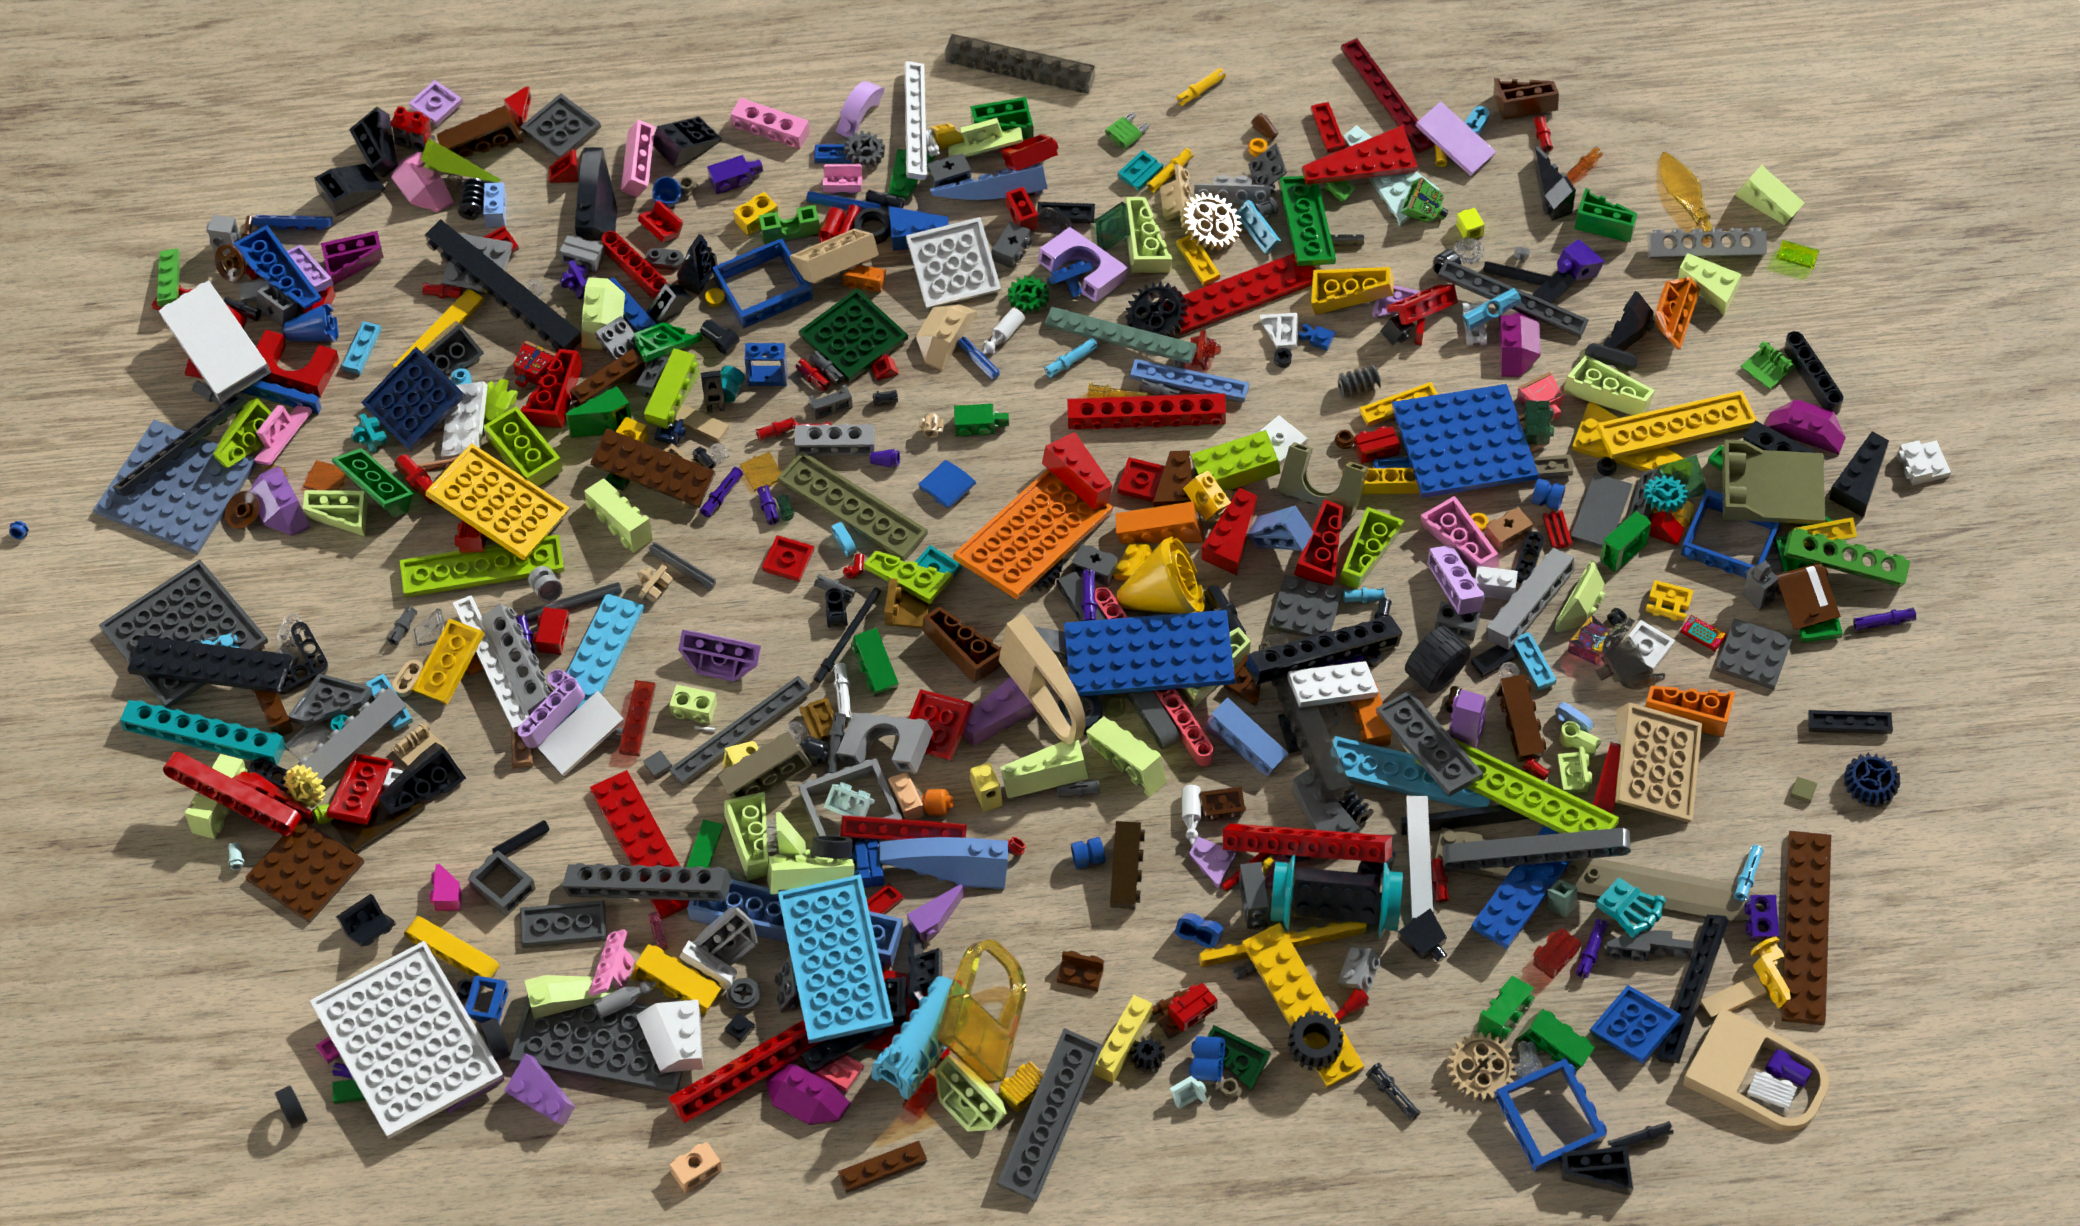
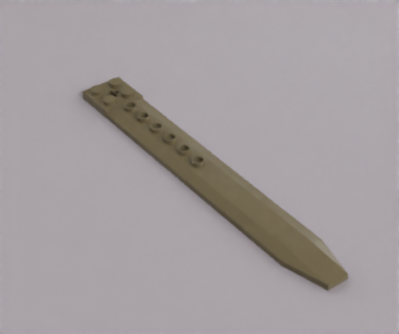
[1435,827,1765,923]

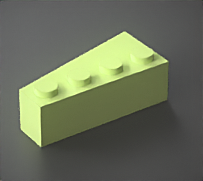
[584,478,653,553]
[1086,716,1167,797]
[1000,740,1088,798]
[724,792,768,880]
[767,854,854,894]

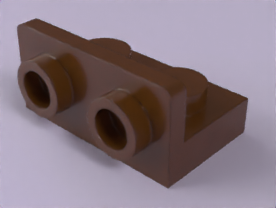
[1057,951,1104,992]

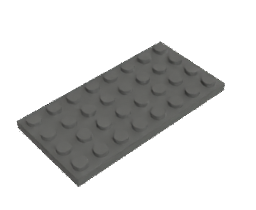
[509,997,683,1094]

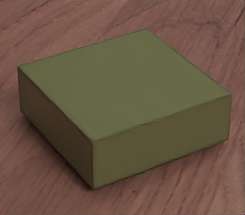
[1790,777,1817,803]

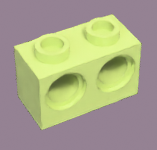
[669,685,717,724]

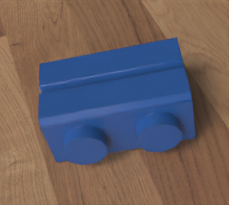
[851,839,884,888]

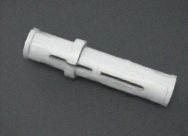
[834,663,851,723]

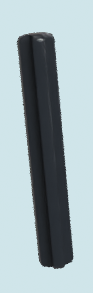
[1483,261,1551,286]

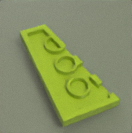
[864,551,953,604]

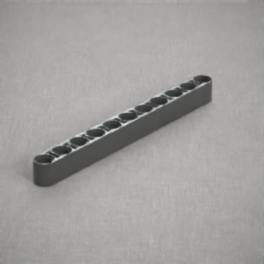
[1056,571,1181,749]

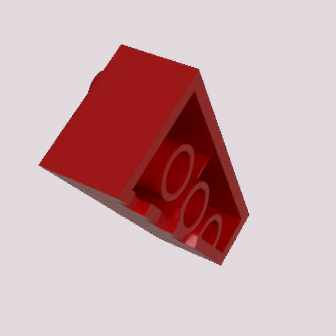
[1042,432,1113,510]
[1294,499,1343,586]

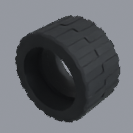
[1405,626,1471,694]

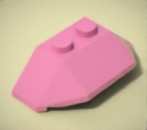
[391,152,454,212]

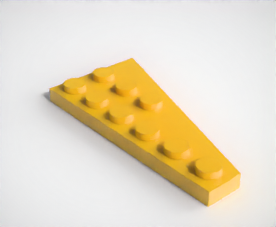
[1572,401,1693,484]

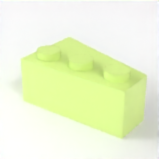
[1678,253,1741,316]

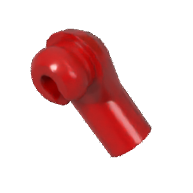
[843,554,864,579]

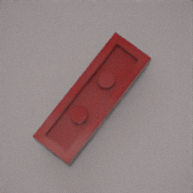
[1311,101,1345,153]

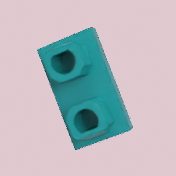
[351,413,387,453]

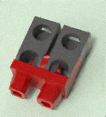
[390,106,436,152]

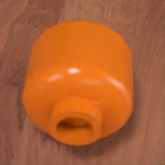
[921,789,953,816]

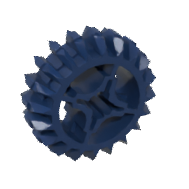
[1844,752,1901,807]

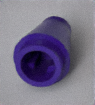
[870,449,900,468]

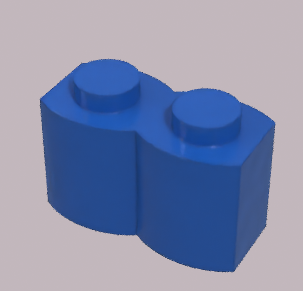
[1175,913,1224,948]
[1189,1036,1225,1083]

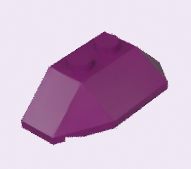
[1498,311,1541,377]
[1765,399,1846,455]
[766,1064,851,1125]

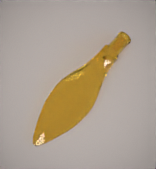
[1660,152,1714,240]

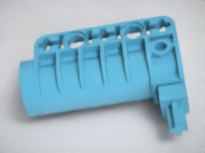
[871,976,972,1100]

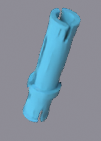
[1044,338,1098,378]
[1734,845,1764,901]

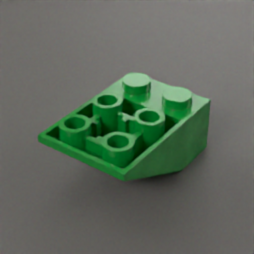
[566,386,632,438]

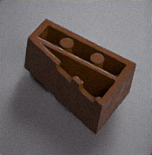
[1493,78,1559,120]

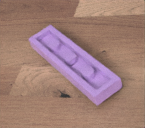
[287,245,334,292]

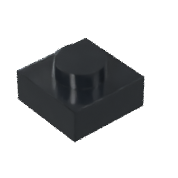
[725,1013,755,1043]

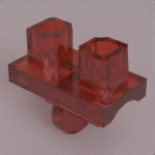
[1190,330,1221,370]

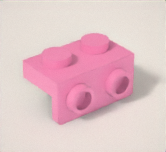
[823,164,862,194]

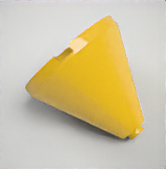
[1115,536,1205,614]

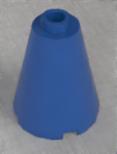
[282,303,339,342]

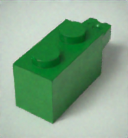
[954,403,1009,437]

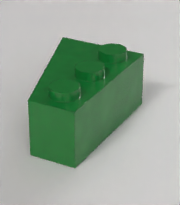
[970,97,1034,139]
[1574,188,1638,243]
[851,627,899,696]

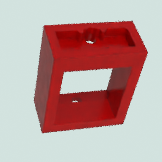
[1001,134,1059,171]

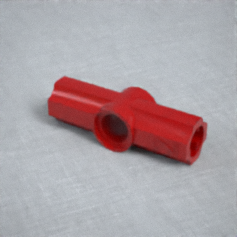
[394,454,436,504]

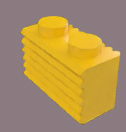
[999,1061,1044,1113]

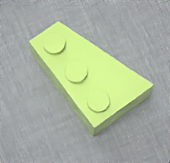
[1735,165,1804,225]
[303,490,368,537]

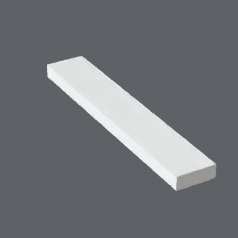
[1406,796,1433,920]

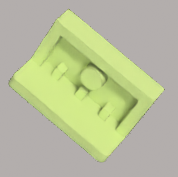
[1557,747,1592,793]

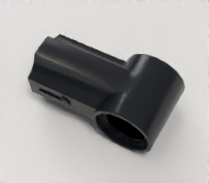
[700,319,740,354]

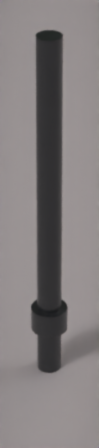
[814,587,881,683]

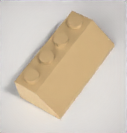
[790,229,879,284]

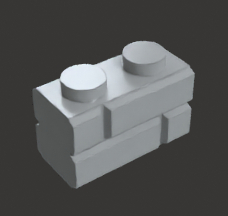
[559,235,605,272]

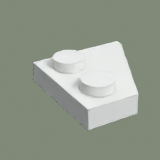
[1260,313,1298,350]

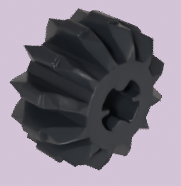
[1130,1036,1166,1073]

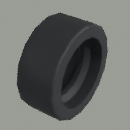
[854,208,891,245]
[812,836,852,858]
[480,1018,511,1061]
[275,1085,308,1129]

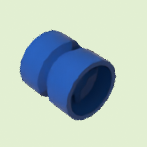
[1531,478,1566,511]
[1070,837,1106,870]

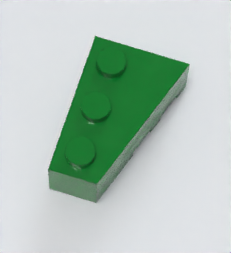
[1477,975,1535,1043]
[1515,1009,1595,1071]

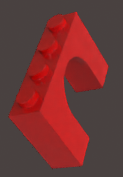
[256,330,340,398]

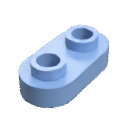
[1555,702,1594,733]

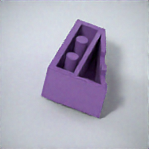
[504,1053,575,1126]

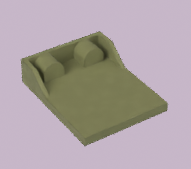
[1722,440,1825,524]

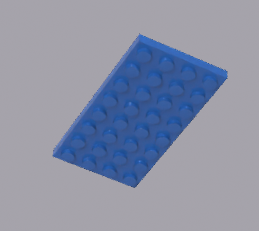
[1064,610,1235,696]

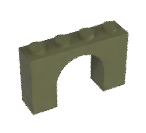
[1277,442,1369,517]

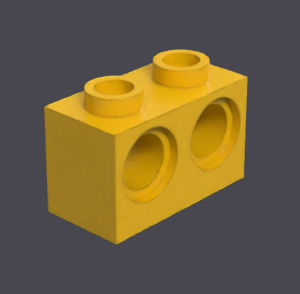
[733,192,779,236]

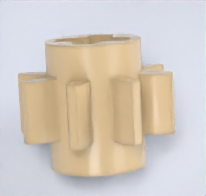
[919,413,944,438]

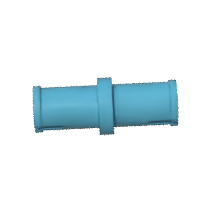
[1343,587,1385,604]

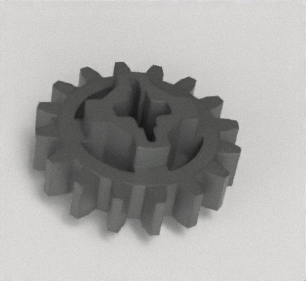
[844,131,885,168]

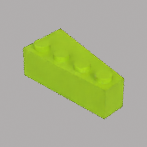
[644,348,700,429]

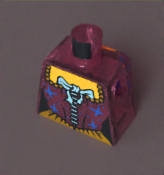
[1568,616,1620,665]

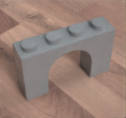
[837,712,933,773]

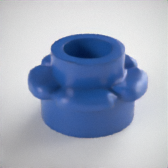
[9,521,29,539]

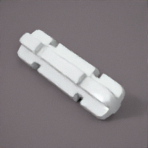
[926,129,939,157]

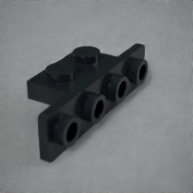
[908,932,943,1006]

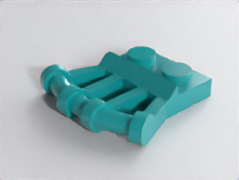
[1595,877,1666,938]

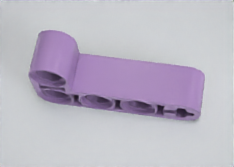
[518,669,585,748]

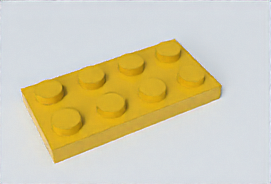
[412,618,485,705]

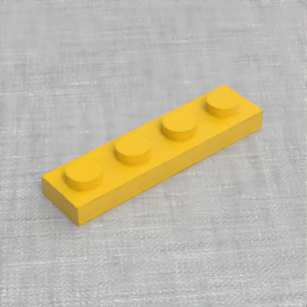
[1359,382,1438,427]

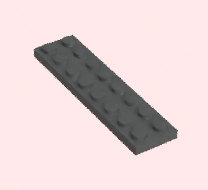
[996,1028,1103,1202]

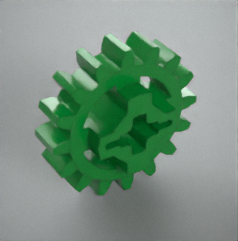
[1008,275,1049,314]

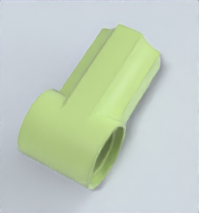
[1559,721,1602,756]

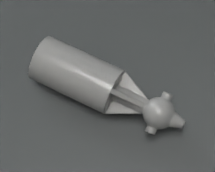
[593,981,656,1019]

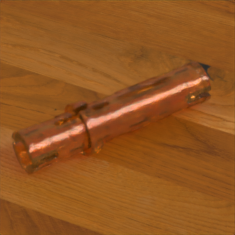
[1565,147,1603,183]

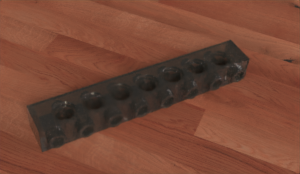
[945,34,1095,94]

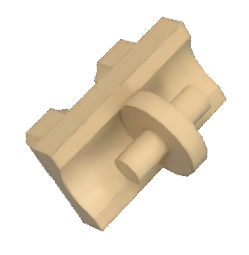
[637,564,673,602]

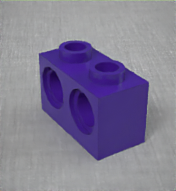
[1744,895,1779,942]

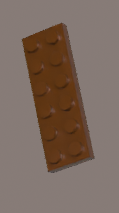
[590,428,716,508]

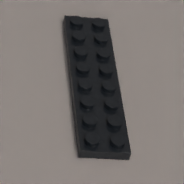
[127,636,292,693]

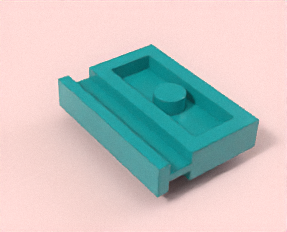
[1118,150,1163,192]

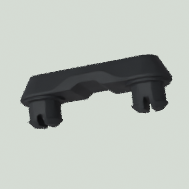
[1585,343,1638,371]

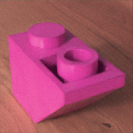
[430,864,462,911]

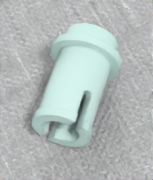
[228,842,245,871]

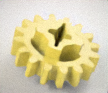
[283,764,326,808]

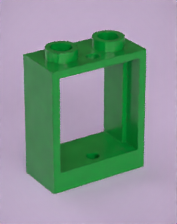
[1600,511,1651,573]

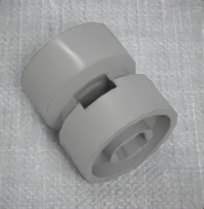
[528,566,563,603]

